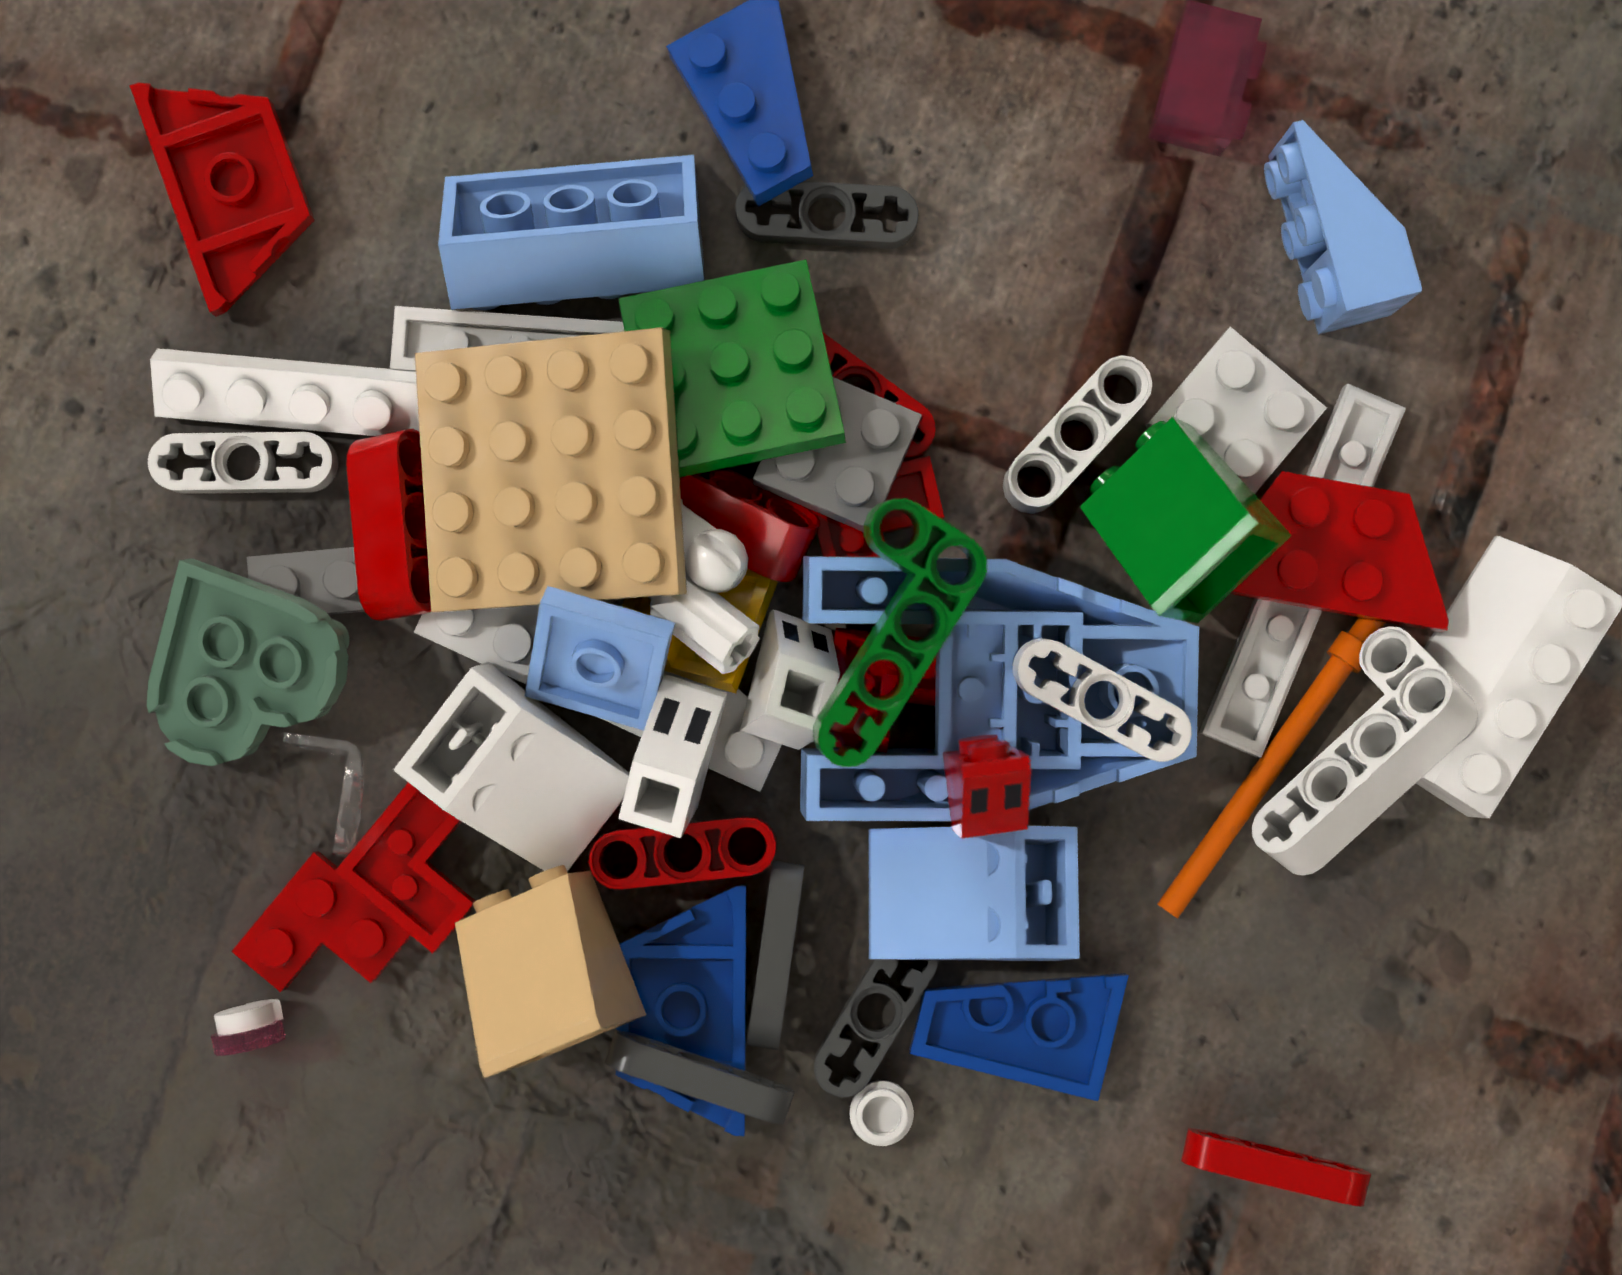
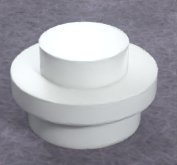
[849,1080,914,1146]

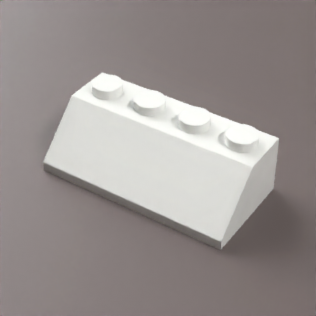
[1383,536,1622,819]

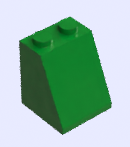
[1080,417,1292,624]

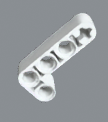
[1252,626,1478,876]

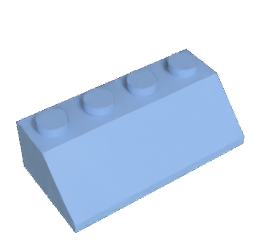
[438,155,704,310]

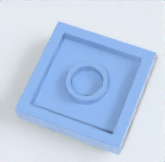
[525,586,675,730]

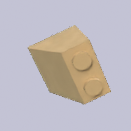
[455,865,647,1078]

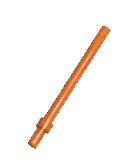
[1157,617,1386,919]

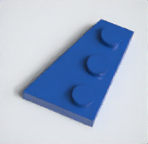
[666,0,813,206]
[909,973,1129,1101]

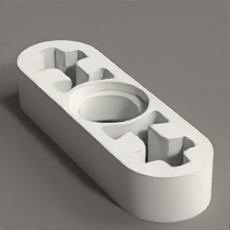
[148,432,338,494]
[1013,638,1192,762]

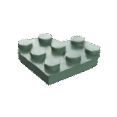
[147,558,350,766]

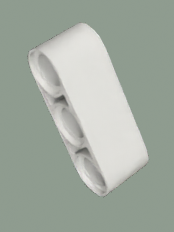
[1003,355,1152,514]

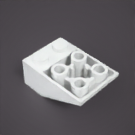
[393,662,629,872]

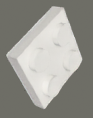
[1146,327,1327,494]

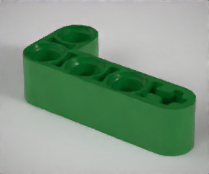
[813,499,987,767]

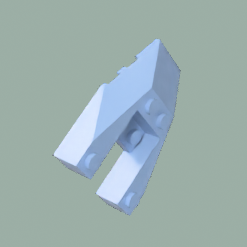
[800,556,1199,821]

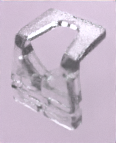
[283,733,363,856]

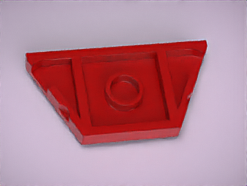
[129,82,315,317]
[1230,471,1449,632]

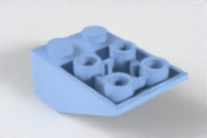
[1264,120,1423,335]
[869,826,1080,961]

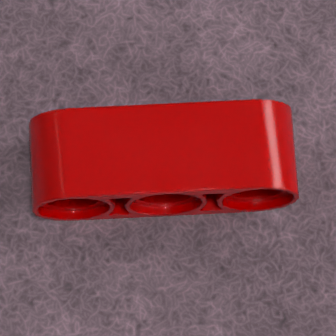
[346,428,431,621]
[679,468,820,582]
[589,816,777,890]

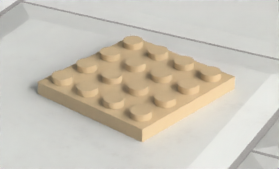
[415,328,687,612]

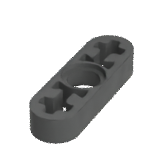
[736,181,919,249]
[747,860,805,1050]
[814,959,939,1098]
[605,1030,795,1124]

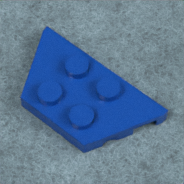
[616,885,747,1136]

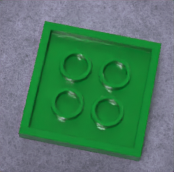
[618,259,846,478]

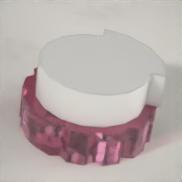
[211,999,286,1056]

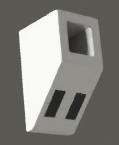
[740,609,840,750]
[618,674,728,838]

